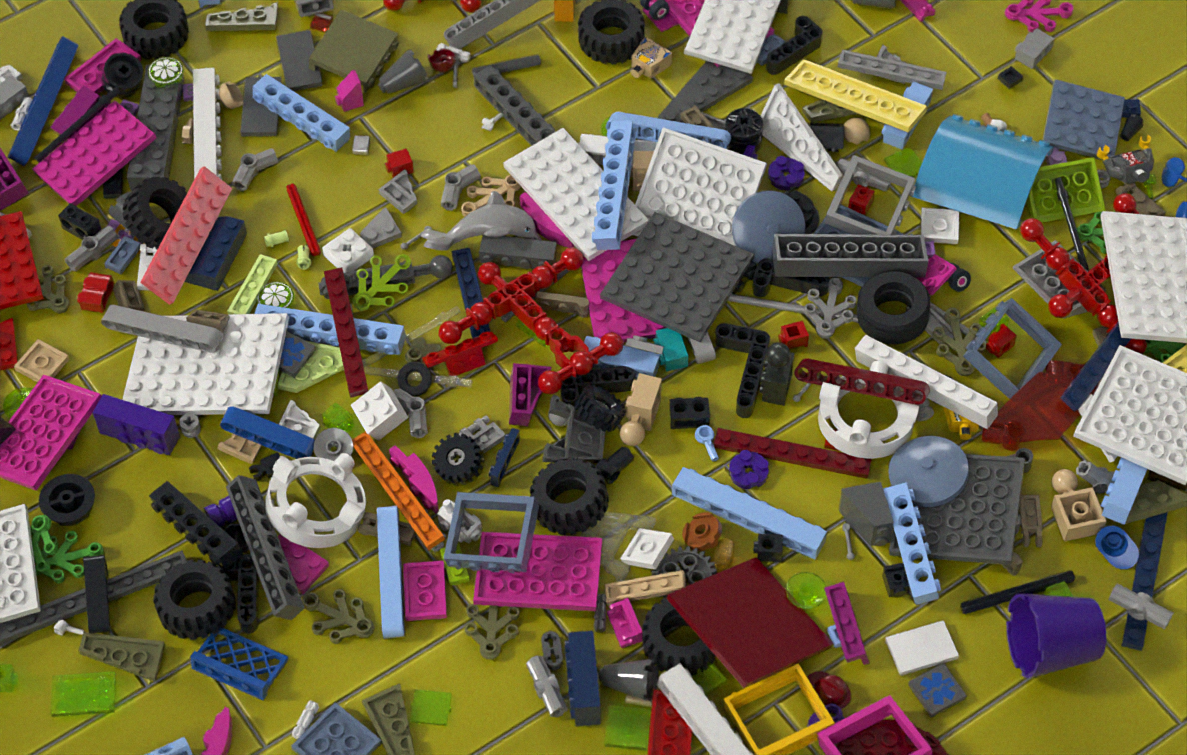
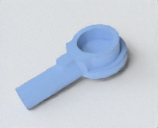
[695,425,719,461]

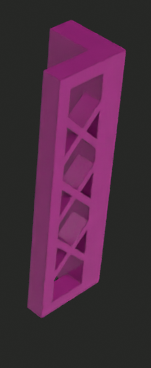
[825,582,869,665]

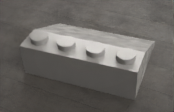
[1013,240,1106,319]

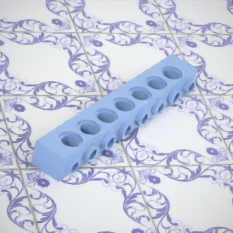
[592,120,636,250]
[254,304,406,355]

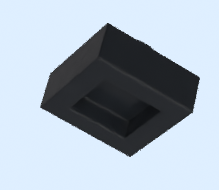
[997,66,1023,89]

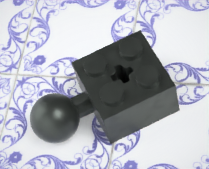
[759,343,795,406]

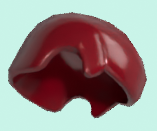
[428,49,456,73]

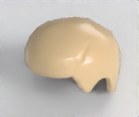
[219,81,243,109]
[844,118,871,145]

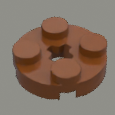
[682,512,722,551]

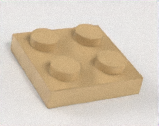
[14,339,69,382]

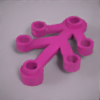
[1005,0,1073,32]

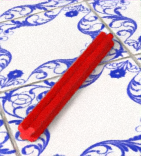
[286,183,321,257]

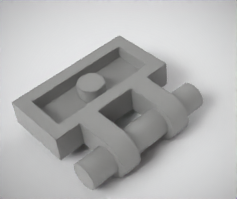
[459,415,505,454]

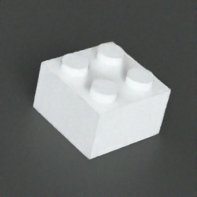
[351,381,408,441]

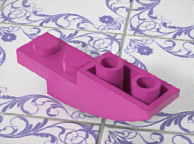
[520,192,575,248]
[389,445,439,514]
[201,707,232,755]

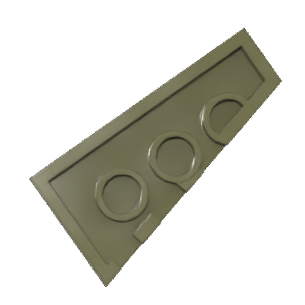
[205,2,278,31]

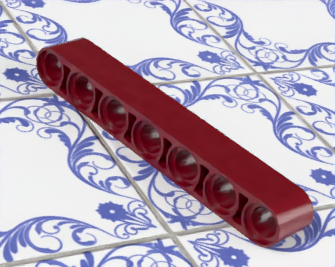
[794,358,930,405]

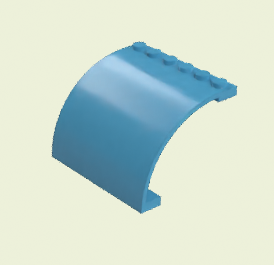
[911,114,1054,229]

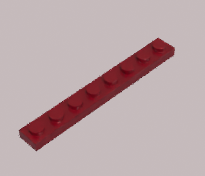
[324,267,369,398]
[714,428,872,479]

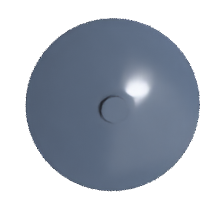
[732,190,805,264]
[888,436,969,507]

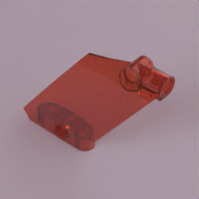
[982,360,1103,451]

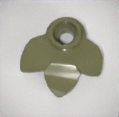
[405,337,441,368]

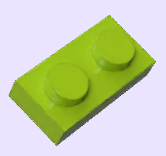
[440,544,470,586]

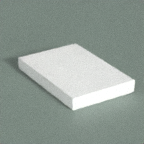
[885,621,959,676]

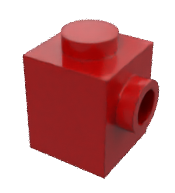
[384,148,414,178]
[848,184,875,216]

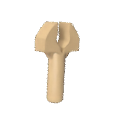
[182,118,194,144]

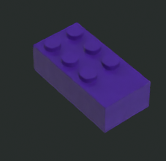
[93,394,180,455]

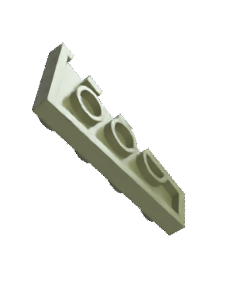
[802,99,859,123]
[79,632,165,682]
[362,683,415,755]

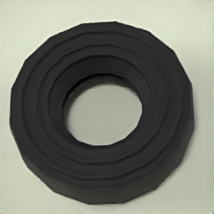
[397,362,432,396]

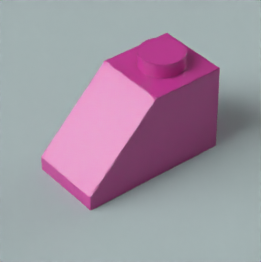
[335,70,364,112]

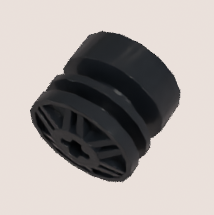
[725,108,763,155]

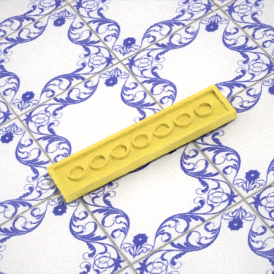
[785,59,927,133]

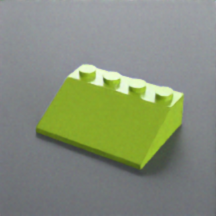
[1026,157,1106,223]

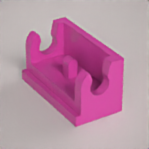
[607,598,643,648]

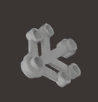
[804,278,857,339]

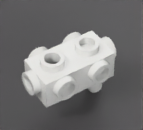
[438,499,482,544]

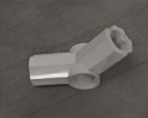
[232,148,278,191]
[441,164,481,211]
[393,388,428,438]
[1076,460,1115,493]

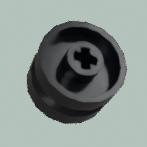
[101,53,143,99]

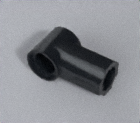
[595,447,634,484]

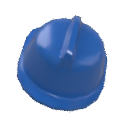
[1095,526,1139,569]

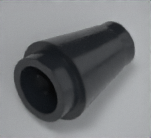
[1120,114,1144,141]

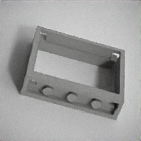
[825,155,916,235]

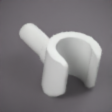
[482,113,503,131]
[54,620,84,636]

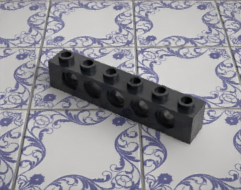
[149,481,243,570]

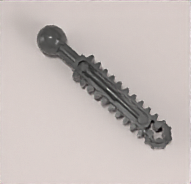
[318,255,453,299]

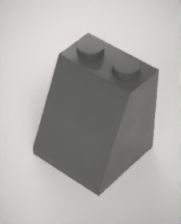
[839,482,894,546]

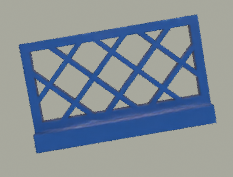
[190,627,288,700]

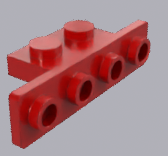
[422,332,498,378]

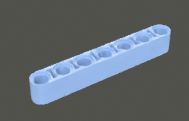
[606,112,731,149]
[377,506,405,638]

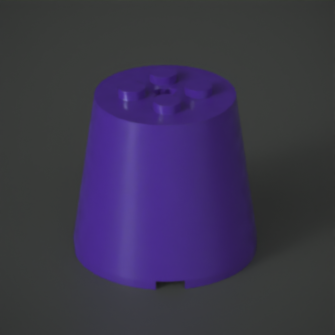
[1006,594,1106,678]

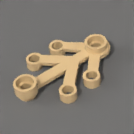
[461,174,521,217]

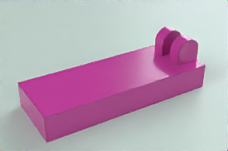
[901,0,935,22]

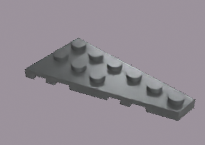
[658,61,753,123]

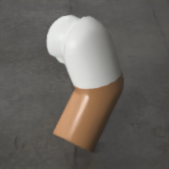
[981,113,1007,131]

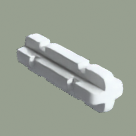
[437,43,470,62]
[292,701,319,739]

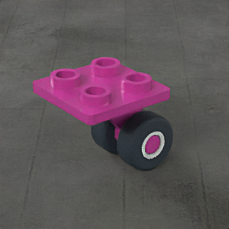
[640,0,679,32]
[915,254,971,296]

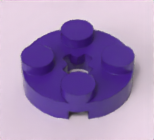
[768,156,805,191]
[729,450,769,489]

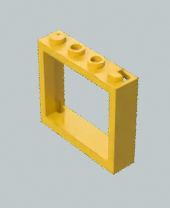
[724,663,835,755]

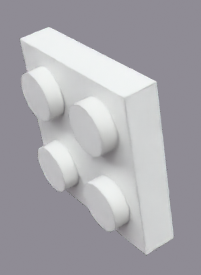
[921,208,959,244]
[620,528,674,570]

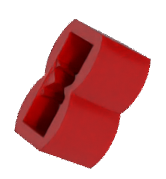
[77,272,114,313]

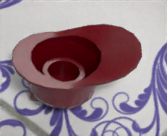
[807,671,851,709]

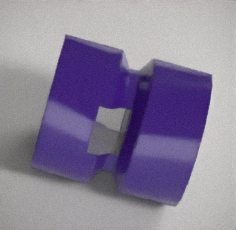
[203,495,238,528]

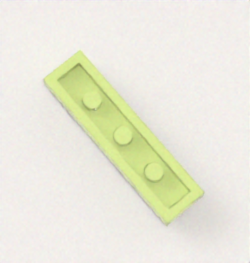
[227,254,278,315]

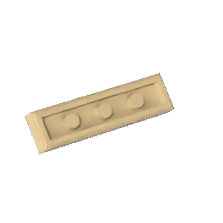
[605,570,686,605]

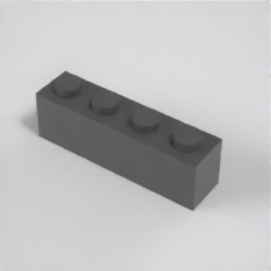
[479,235,557,269]

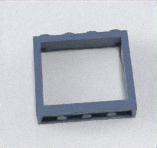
[963,298,1062,403]
[443,492,539,574]

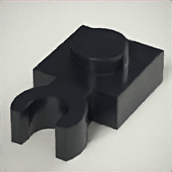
[249,452,280,481]

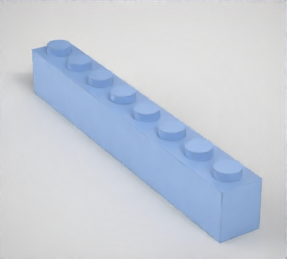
[672,467,827,560]

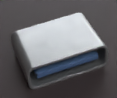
[353,136,370,155]

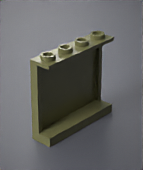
[309,9,399,94]

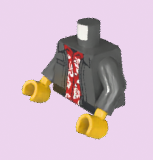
[1097,135,1154,184]

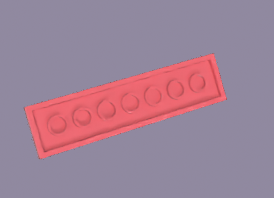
[140,166,232,305]

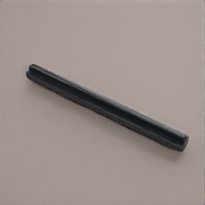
[960,570,1075,614]

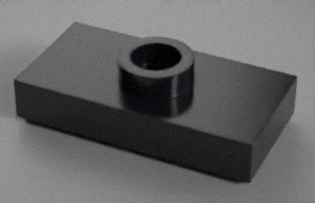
[103,167,123,199]

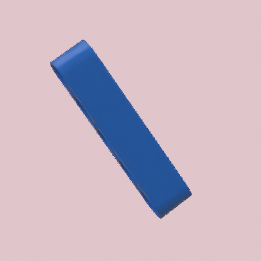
[220,406,315,459]

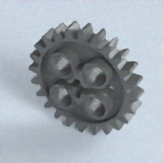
[651,546,717,599]

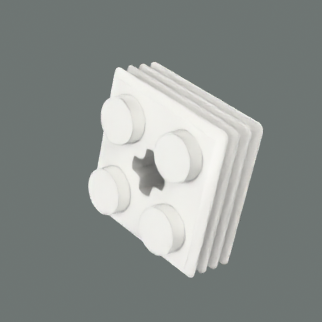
[322,228,374,273]

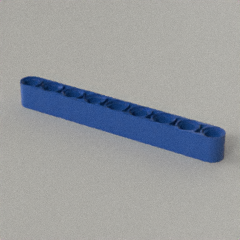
[8,36,78,166]

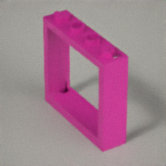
[818,695,932,755]

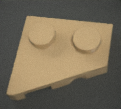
[218,434,262,464]

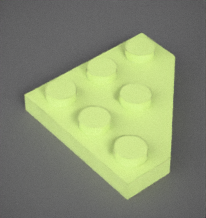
[277,341,344,393]

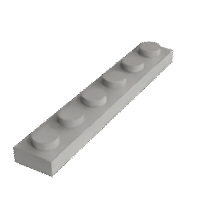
[838,50,947,90]

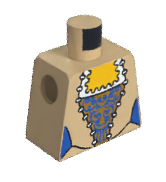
[631,37,672,78]

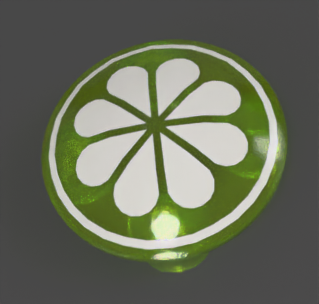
[148,57,184,87]
[256,282,294,308]

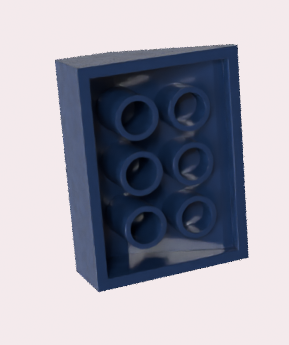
[184,216,247,291]

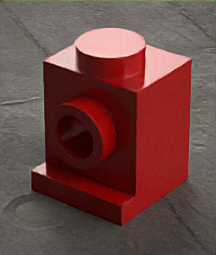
[778,321,809,349]
[986,323,1017,358]

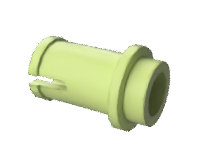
[264,230,289,248]
[296,245,311,269]

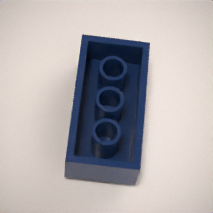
[565,631,601,727]

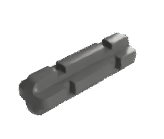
[594,594,606,633]

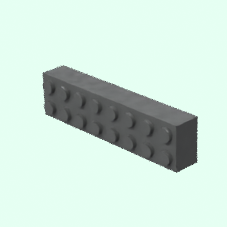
[127,65,185,191]
[772,234,928,277]

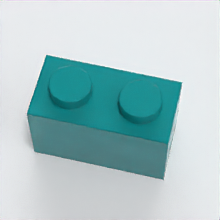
[653,328,688,372]

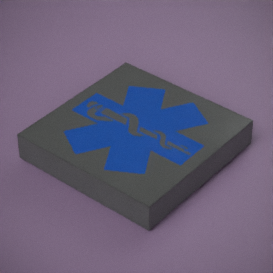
[279,331,316,378]
[908,663,967,717]

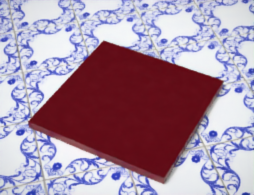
[666,557,834,688]

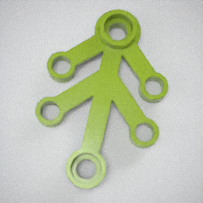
[353,254,411,311]

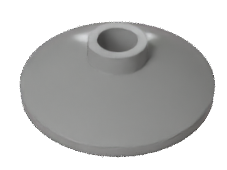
[314,428,353,461]

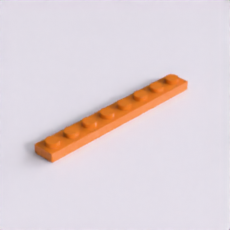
[352,431,446,550]

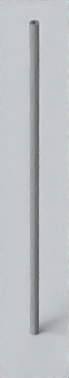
[727,294,858,322]

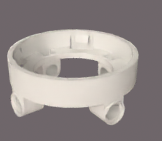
[818,361,919,459]
[265,453,366,548]

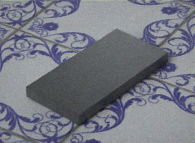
[276,30,323,91]
[240,77,282,136]

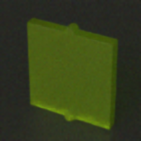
[884,147,922,178]
[410,689,452,726]

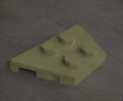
[1120,480,1187,525]

